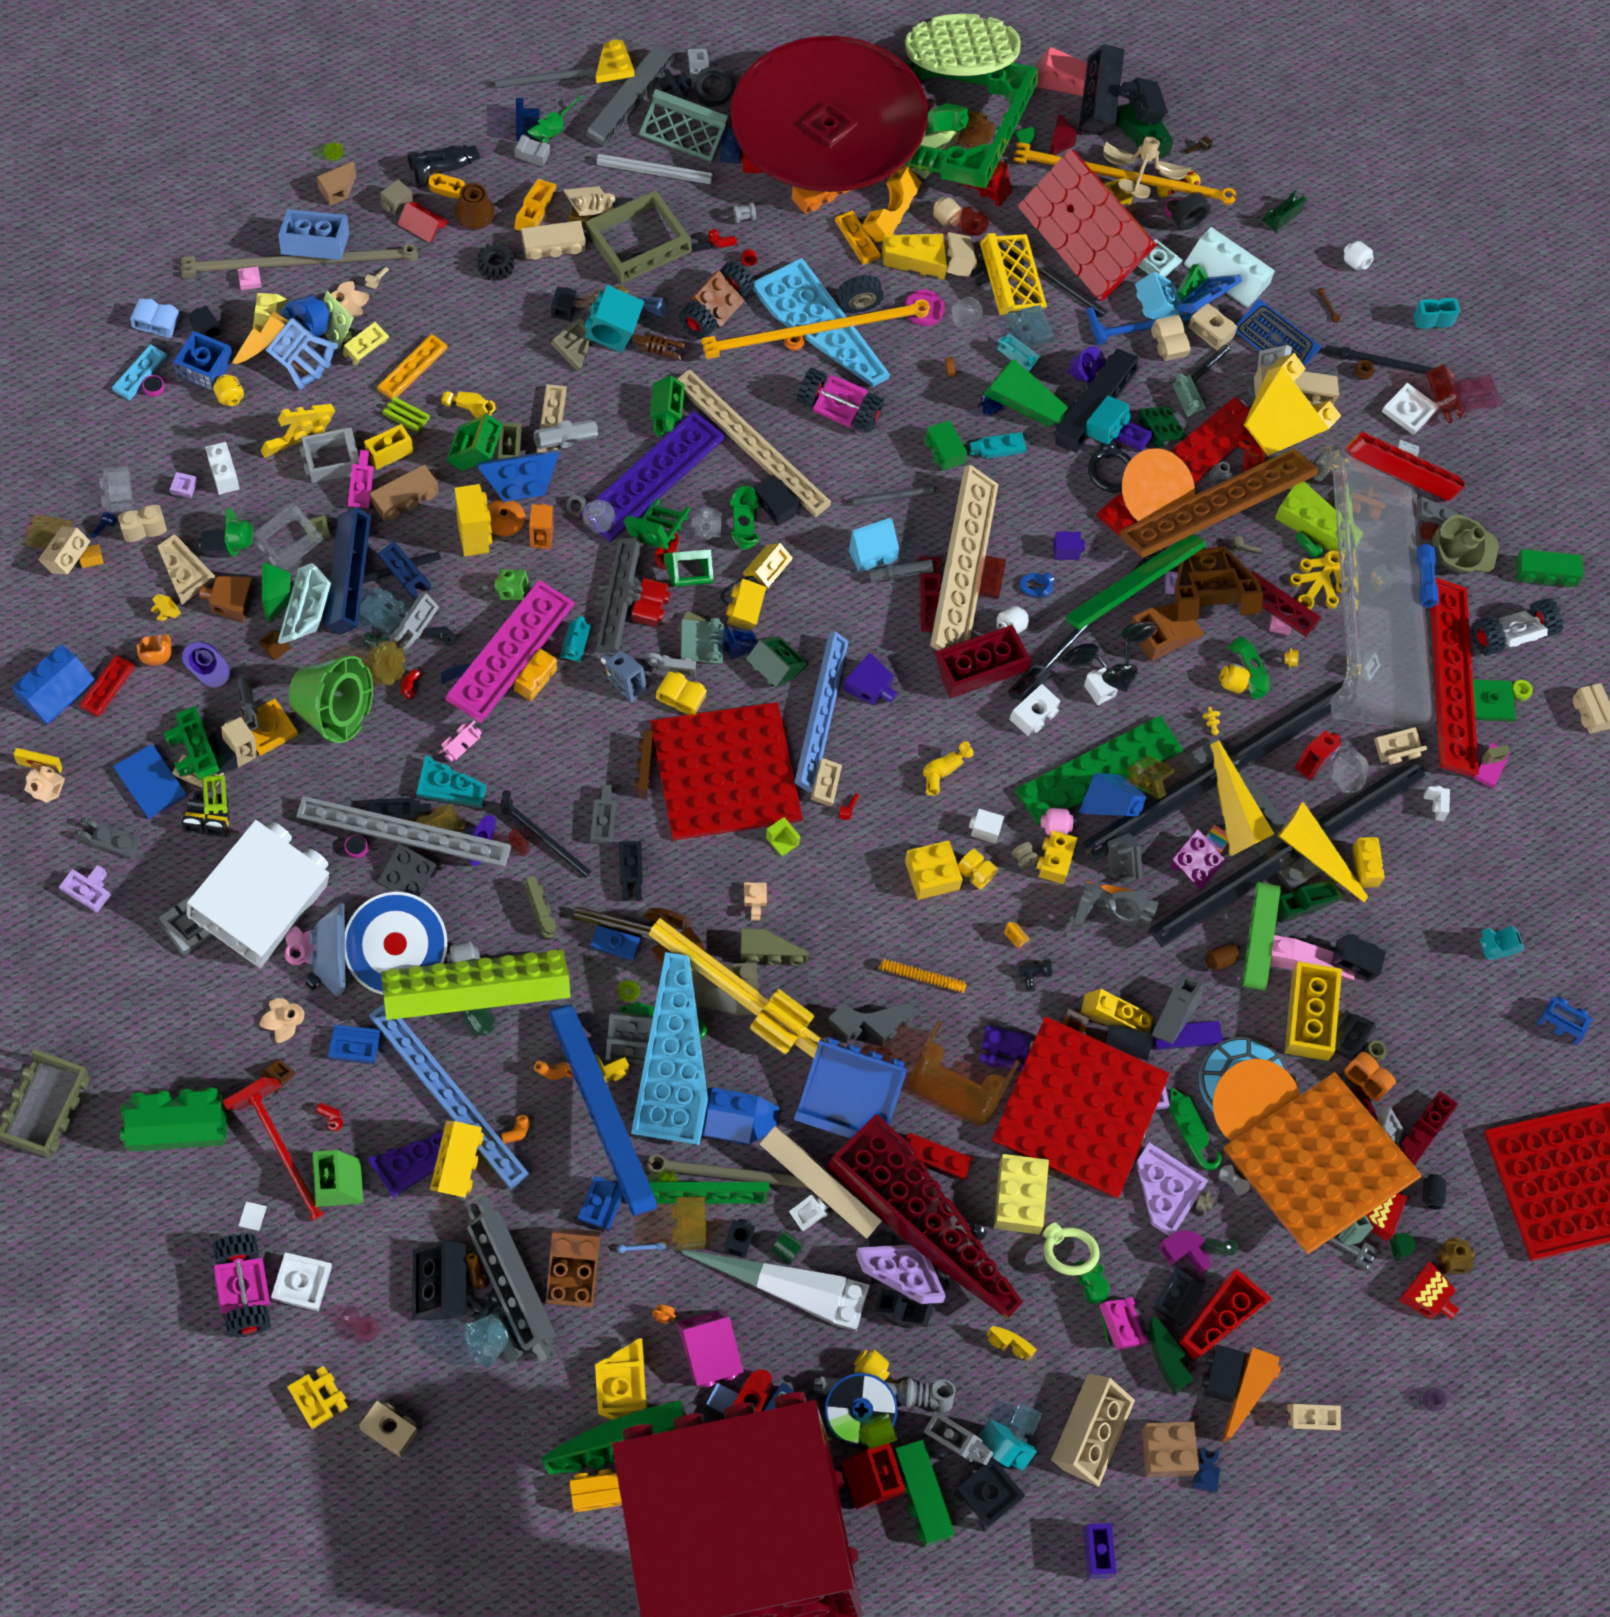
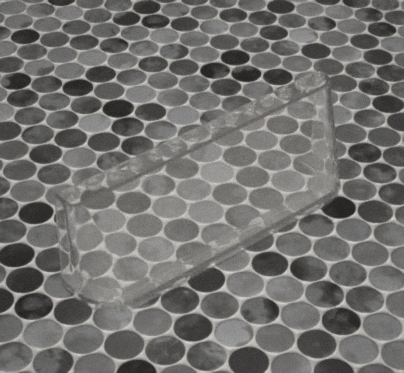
[1313,446,1437,731]

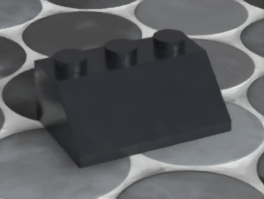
[412,1240,466,1320]

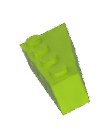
[1275,481,1362,560]

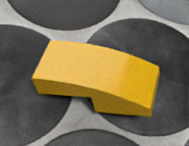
[987,1326,1037,1362]

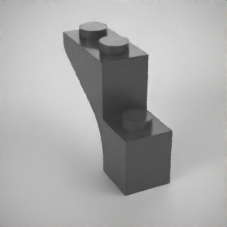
[827,1003,915,1046]

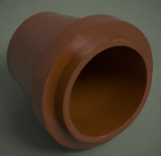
[454,183,495,230]

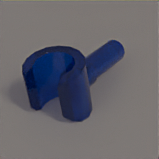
[91,512,117,538]

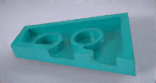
[416,754,487,808]

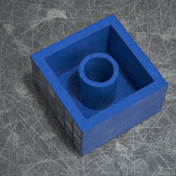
[173,331,233,391]

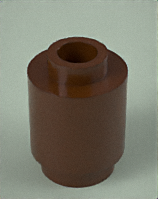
[1205,944,1240,972]

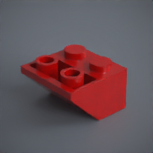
[841,1443,905,1510]

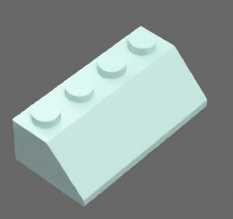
[1184,227,1275,308]

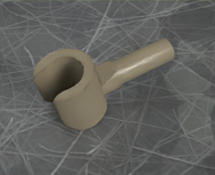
[1232,536,1261,553]

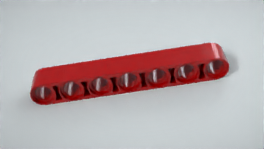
[1346,432,1465,501]

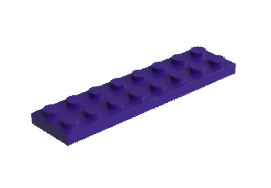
[580,411,724,542]

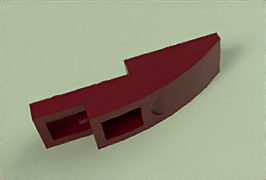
[1399,1090,1458,1166]

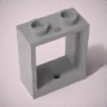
[299,428,359,483]

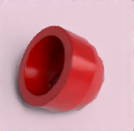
[741,248,757,266]

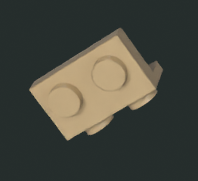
[1374,727,1427,765]

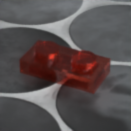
[978,556,1006,599]

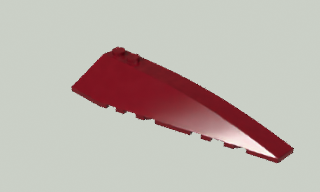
[826,1114,1023,1319]

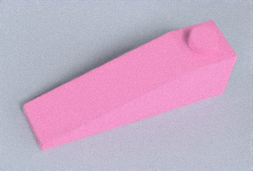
[1270,935,1355,981]

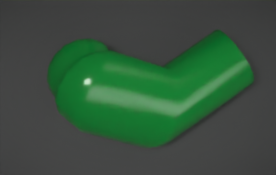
[1295,531,1323,558]

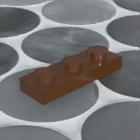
[634,730,653,799]

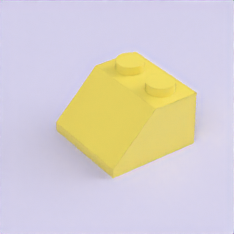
[253,293,290,342]

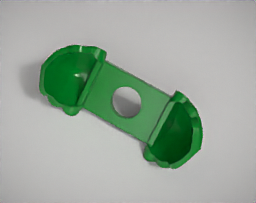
[730,486,760,550]
[1227,636,1271,700]

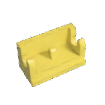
[343,322,389,366]

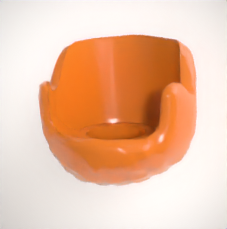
[136,634,172,666]

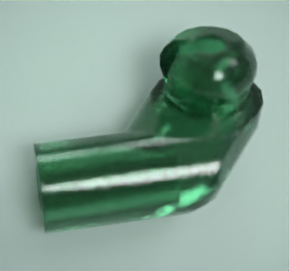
[362,632,390,651]
[1203,1237,1239,1256]

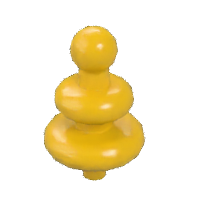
[1202,707,1220,735]

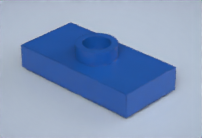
[590,926,640,961]

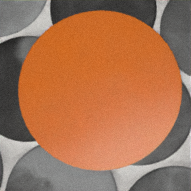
[1122,449,1195,522]
[1213,1059,1300,1142]

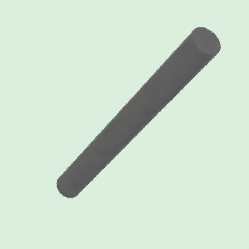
[852,486,934,506]

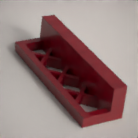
[1251,570,1321,637]

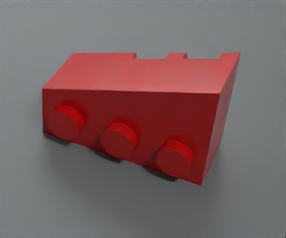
[960,161,1012,207]

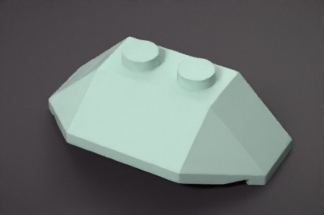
[278,563,331,644]

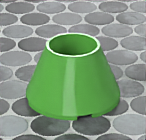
[289,655,373,743]

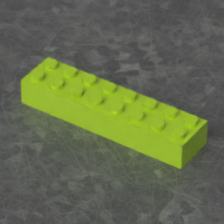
[381,950,570,1020]

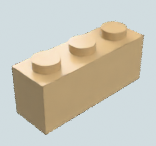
[521,221,585,260]

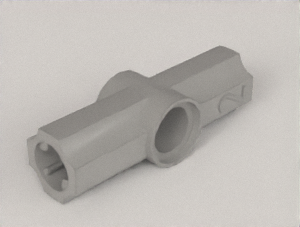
[534,420,598,449]

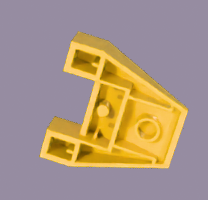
[1244,353,1341,456]

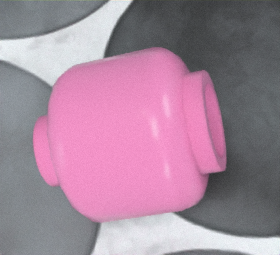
[1041,808,1073,836]

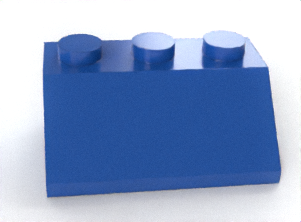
[12,644,96,725]

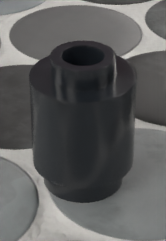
[1422,1174,1447,1210]

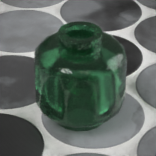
[462,1008,496,1037]

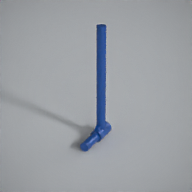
[1086,307,1192,345]

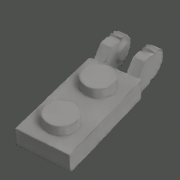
[391,592,439,651]

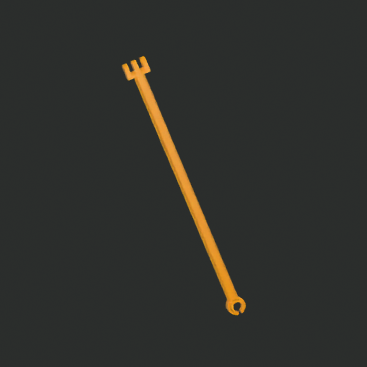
[1012,142,1236,205]
[701,299,930,359]

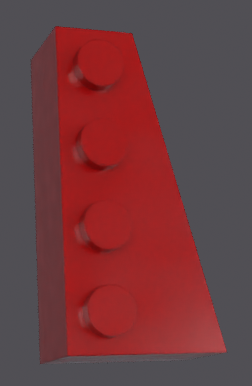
[1176,1269,1272,1360]

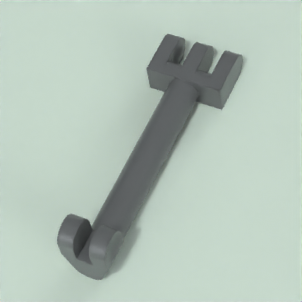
[1328,1235,1378,1271]

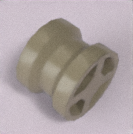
[1011,842,1039,869]

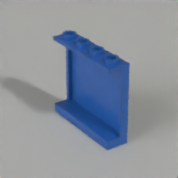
[794,1037,908,1138]

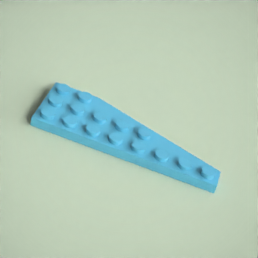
[752,258,890,387]
[631,952,708,1145]

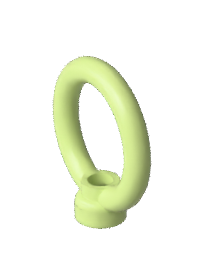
[1043,1223,1100,1276]

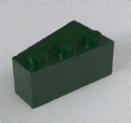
[1114,103,1174,161]

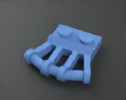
[266,318,338,390]

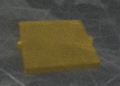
[26,514,73,549]

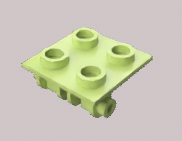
[323,291,353,349]

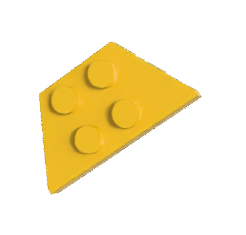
[595,1338,646,1420]

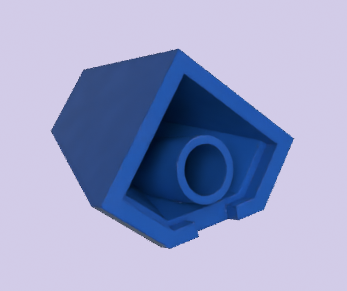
[1079,773,1146,816]

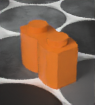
[1344,1052,1396,1102]

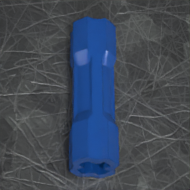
[1416,544,1439,608]

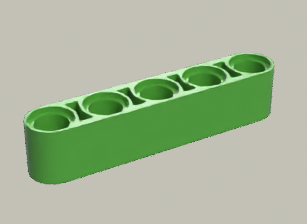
[1242,882,1280,991]

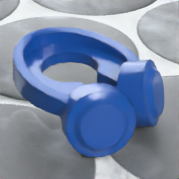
[1020,572,1054,598]

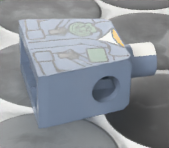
[601,651,647,703]

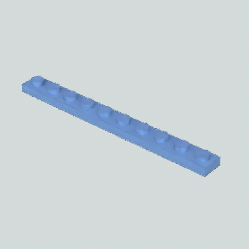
[369,1004,529,1190]

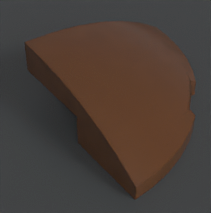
[643,908,691,930]

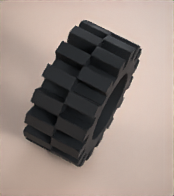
[477,242,514,281]

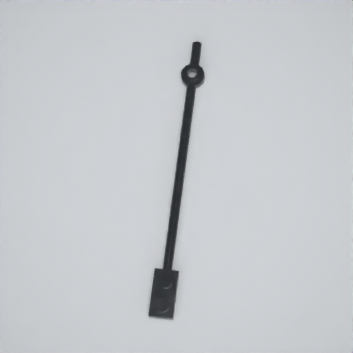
[1007,548,1164,701]

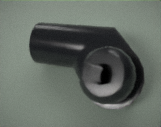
[427,627,456,646]

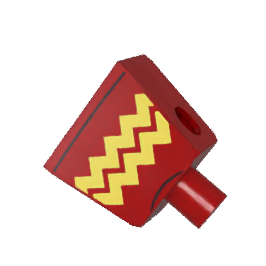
[1366,1194,1407,1241]
[1399,1262,1460,1320]

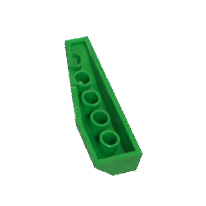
[542,1400,687,1475]

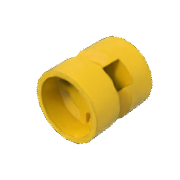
[958,848,998,890]

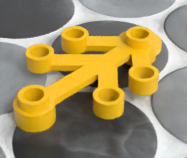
[1289,550,1349,610]

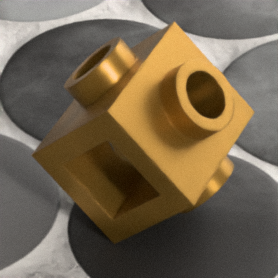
[1438,1238,1474,1275]

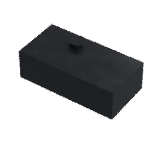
[1078,44,1125,135]

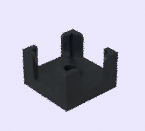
[954,1458,1025,1532]

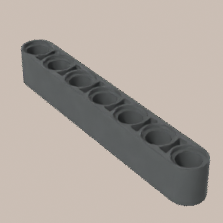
[587,45,675,147]

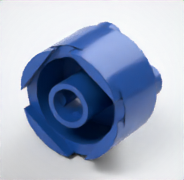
[280,295,330,336]

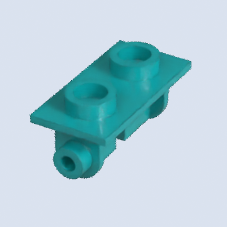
[997,333,1040,372]
[560,616,591,662]

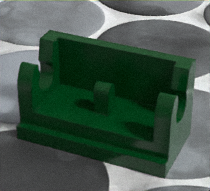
[1262,191,1307,232]

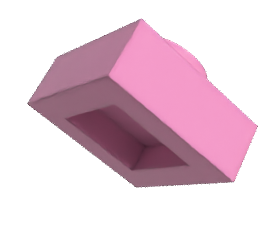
[238,267,261,290]
[1269,611,1293,635]

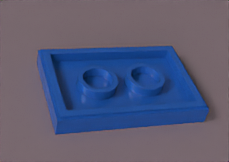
[113,744,187,819]

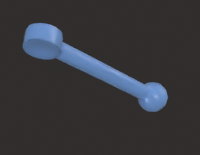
[617,1243,666,1253]

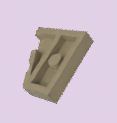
[550,318,591,372]

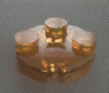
[958,112,995,148]

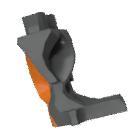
[1071,881,1158,931]

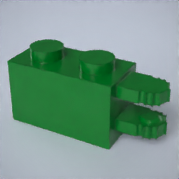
[650,375,685,436]

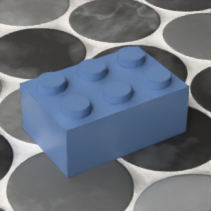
[278,209,349,260]

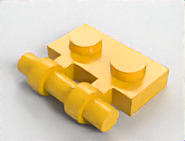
[287,1366,348,1430]

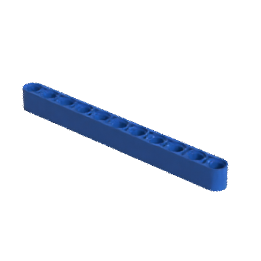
[549,1004,657,1216]

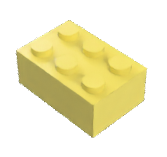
[993,1154,1049,1235]

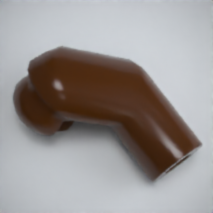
[466,1253,489,1289]

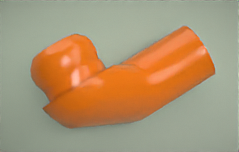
[500,1115,530,1144]

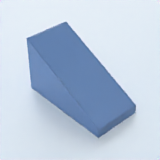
[641,296,668,317]

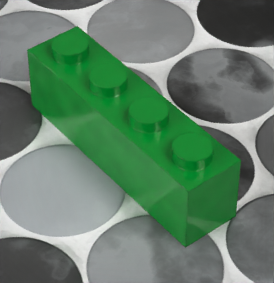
[893,1440,955,1547]

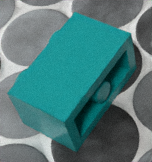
[1087,396,1130,444]

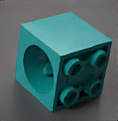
[584,285,644,353]

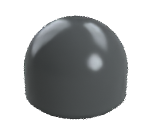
[566,495,588,516]

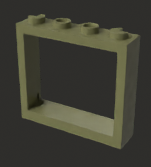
[586,190,692,284]

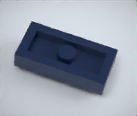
[719,127,741,164]

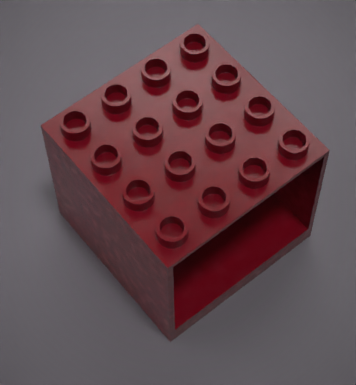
[612,1392,863,1617]

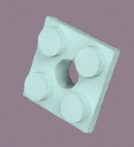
[1138,239,1182,277]

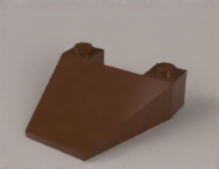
[1174,546,1263,621]

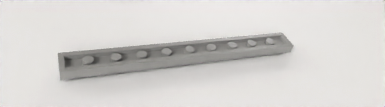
[296,796,511,868]

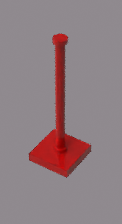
[223,1077,325,1222]

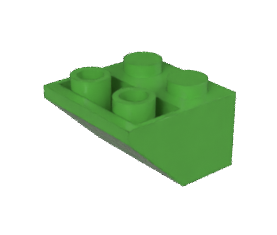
[313,1150,363,1207]

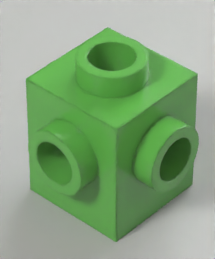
[495,569,530,600]

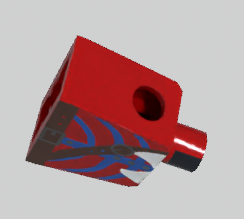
[1294,731,1341,781]

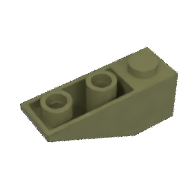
[740,928,809,966]

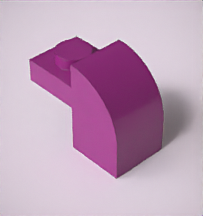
[1158,1230,1212,1276]

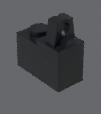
[1118,77,1168,125]

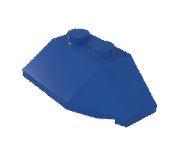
[702,1087,780,1145]

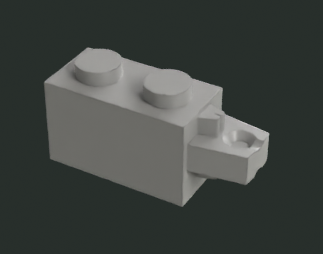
[924,1411,993,1465]

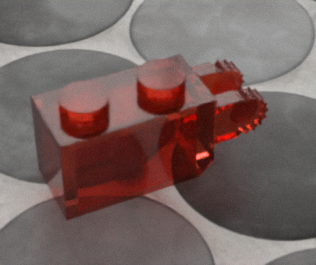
[1426,364,1465,424]

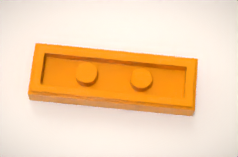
[835,210,881,265]

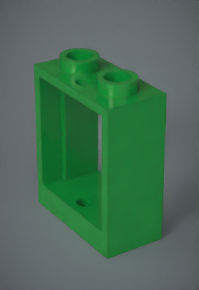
[446,414,503,471]

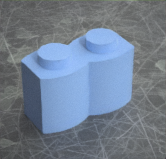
[130,299,180,338]

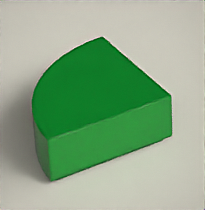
[1014,127,1034,150]

